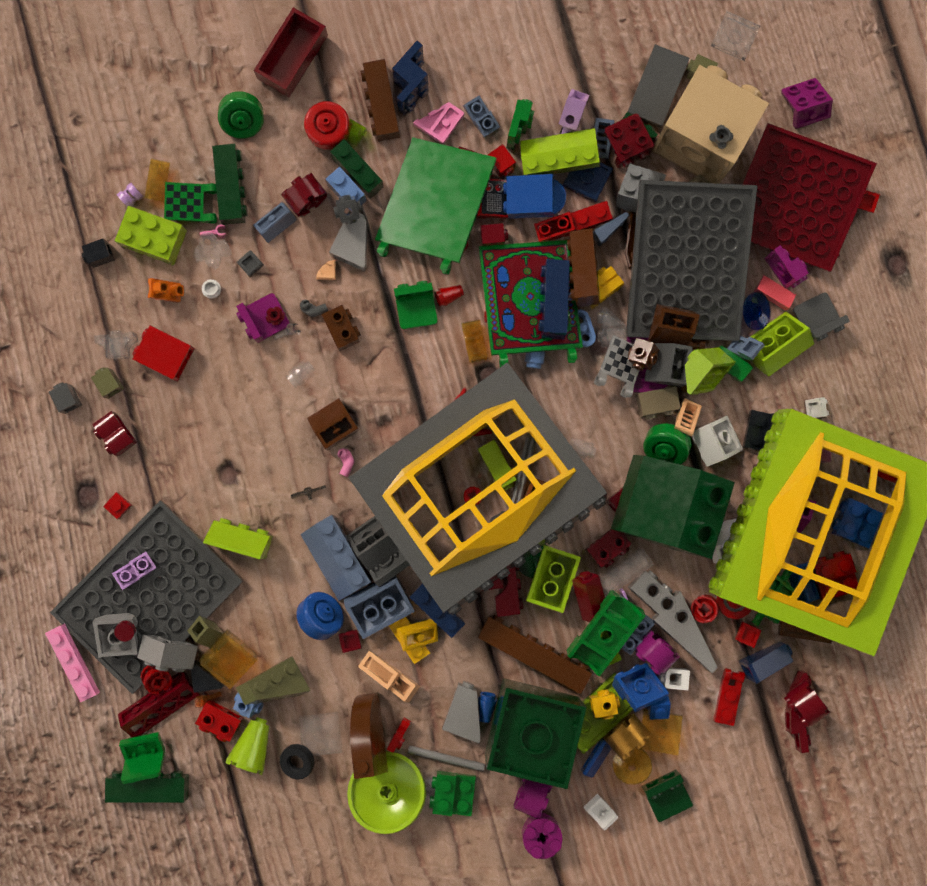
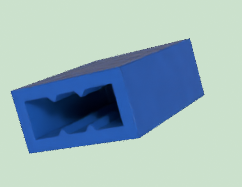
[503,174,554,219]

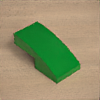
[719,345,754,383]

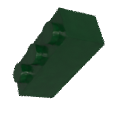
[330,139,384,199]

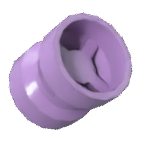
[116,183,143,207]

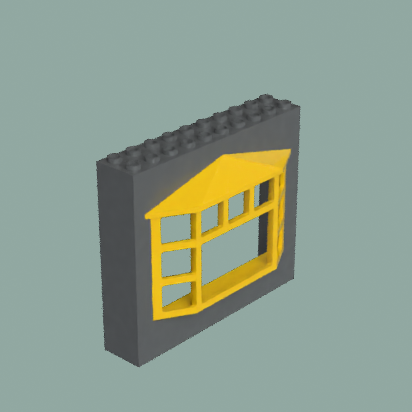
[348,362,607,615]

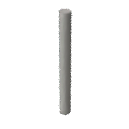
[408,745,485,771]

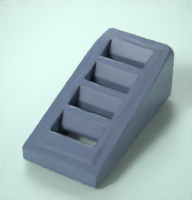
[594,118,615,159]
[594,212,629,247]

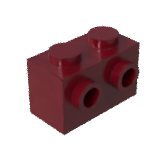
[585,529,632,568]

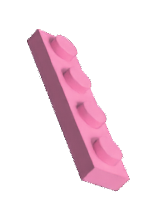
[45,623,100,702]

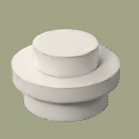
[202,279,221,299]

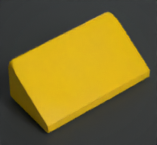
[397,619,438,651]

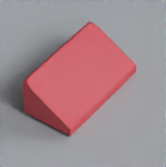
[754,275,796,311]

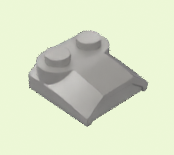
[93,613,139,658]

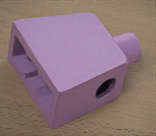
[559,89,589,134]

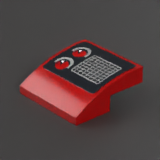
[476,179,508,219]

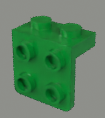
[394,281,437,329]
[119,732,165,784]

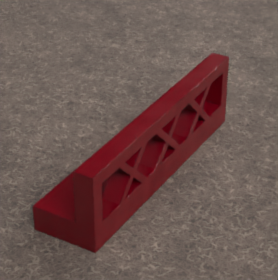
[118,672,199,738]

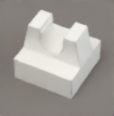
[805,397,829,418]

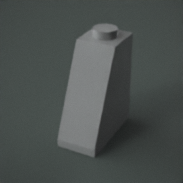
[329,211,367,272]
[442,681,481,743]

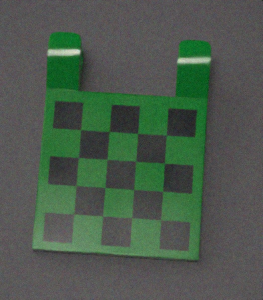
[164,182,217,224]

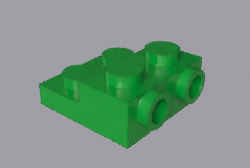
[506,99,535,150]
[429,771,476,816]

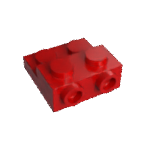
[813,551,858,601]

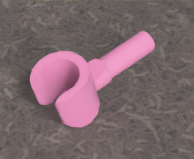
[200,224,226,238]

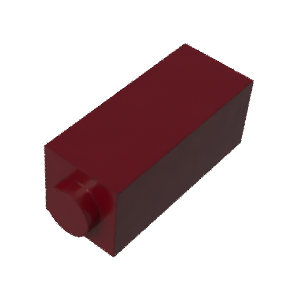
[572,571,605,622]

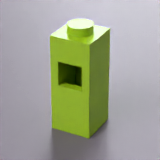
[477,440,517,491]

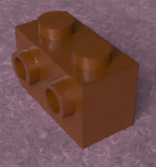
[321,305,361,351]

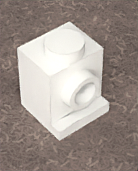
[659,667,690,690]

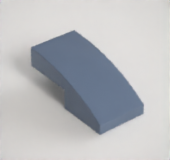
[727,336,764,360]

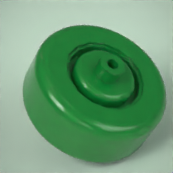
[218,91,264,139]
[643,423,691,465]

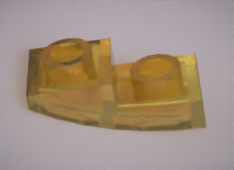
[144,159,170,202]
[461,320,488,363]

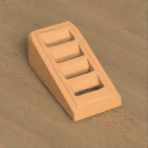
[674,398,702,437]

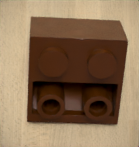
[648,304,700,346]
[307,398,360,451]

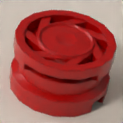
[691,594,720,623]
[140,665,172,694]

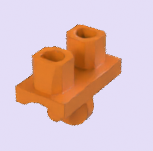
[148,278,184,303]

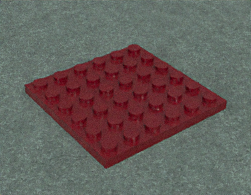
[742,123,877,272]

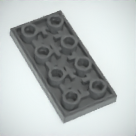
[628,44,690,128]

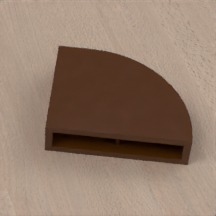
[350,692,388,779]

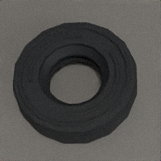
[279,744,315,780]

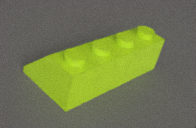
[520,128,600,175]

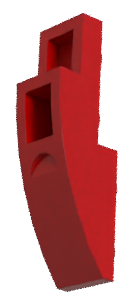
[534,201,613,242]

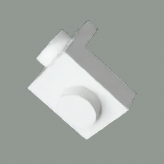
[584,794,618,830]

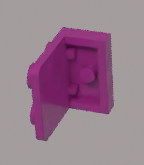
[236,293,290,343]

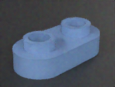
[578,310,596,347]

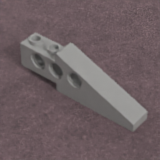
[628,570,718,673]

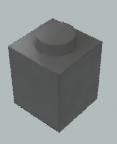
[49,382,82,414]

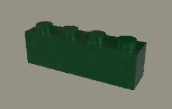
[212,144,248,225]
[105,771,189,803]

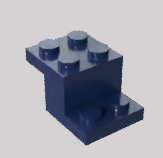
[392,41,429,115]

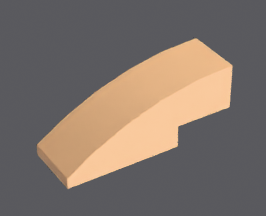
[358,651,420,702]

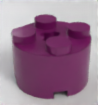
[635,630,680,675]
[514,779,552,818]
[522,813,563,859]

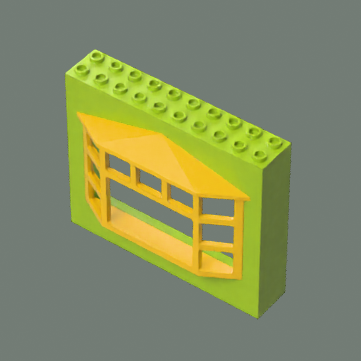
[709,409,927,657]

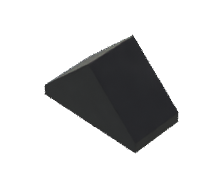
[191,660,227,693]

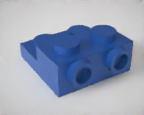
[831,498,883,548]
[612,663,669,712]

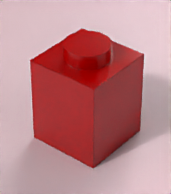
[487,144,516,178]

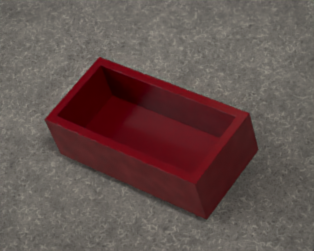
[253,7,328,98]

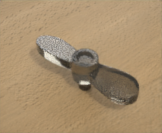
[291,485,326,500]

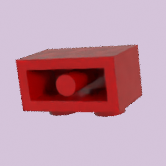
[195,700,244,742]

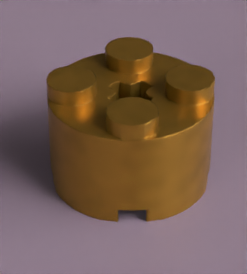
[604,713,650,760]

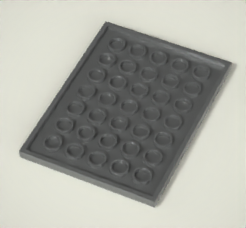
[626,180,757,341]
[50,500,244,694]

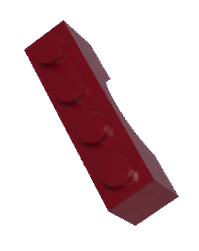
[494,567,524,617]

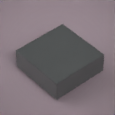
[236,250,264,277]

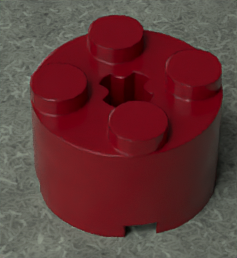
[281,173,327,217]
[784,680,831,728]

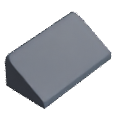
[253,202,296,242]

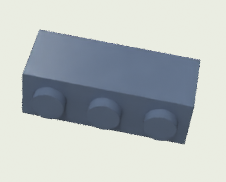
[344,575,415,639]

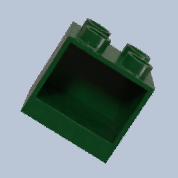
[485,678,587,789]

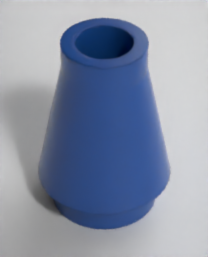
[478,692,497,723]

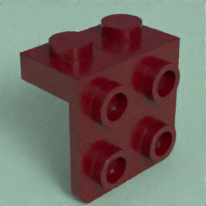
[605,113,655,169]

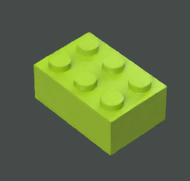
[114,206,187,265]

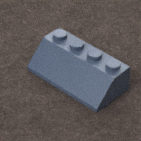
[300,515,372,601]

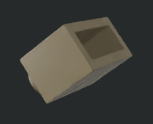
[636,386,681,420]

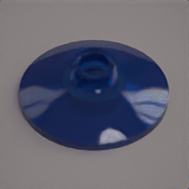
[743,292,770,330]

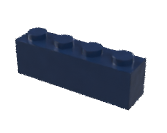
[538,259,570,340]

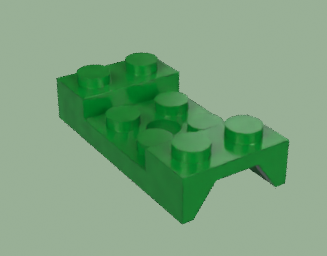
[566,589,646,677]

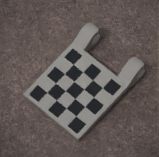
[594,335,639,398]

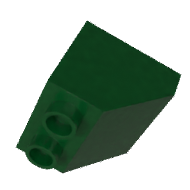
[611,455,735,559]

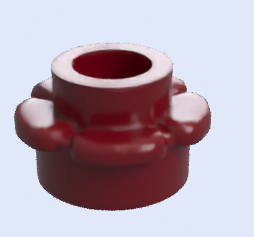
[266,307,285,325]

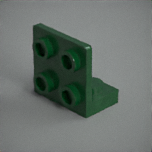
[641,769,693,822]

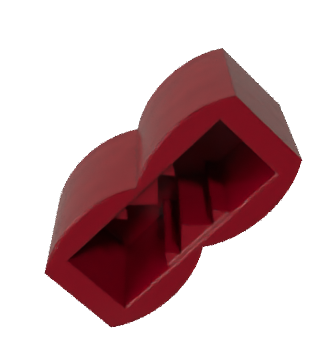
[92,411,137,456]

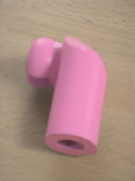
[337,448,355,477]

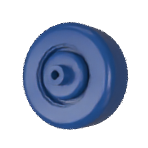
[296,592,344,640]

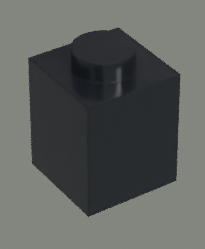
[81,238,115,268]

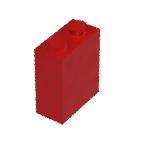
[132,325,195,382]

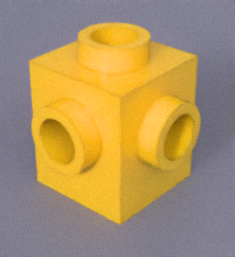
[589,689,620,720]

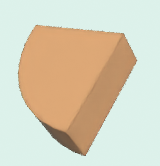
[316,260,336,280]

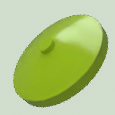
[347,752,426,834]

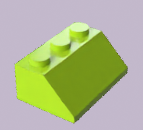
[750,311,814,377]
[685,347,736,395]
[203,518,273,559]
[526,545,581,613]

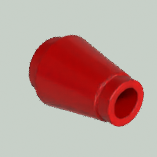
[434,285,464,306]

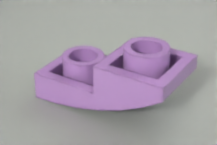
[112,552,156,590]

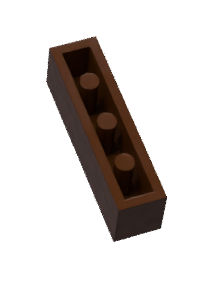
[360,59,400,142]
[567,228,600,307]

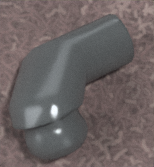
[300,300,328,317]

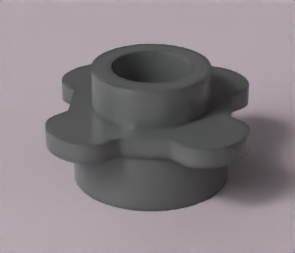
[709,125,734,149]

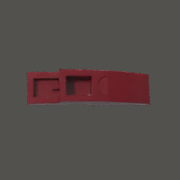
[785,670,811,753]

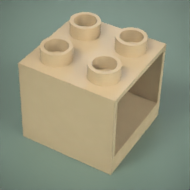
[652,65,769,183]

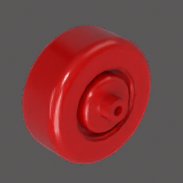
[304,101,351,150]

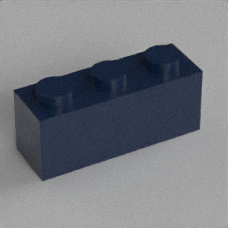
[410,583,465,638]

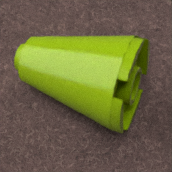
[225,717,270,775]

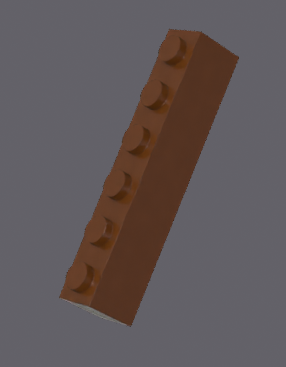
[478,615,592,694]

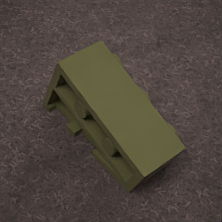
[236,656,310,705]

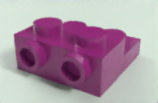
[764,245,809,288]

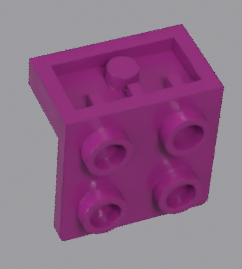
[781,78,833,129]

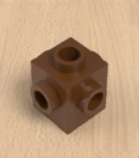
[628,338,659,371]

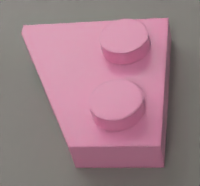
[413,102,464,145]

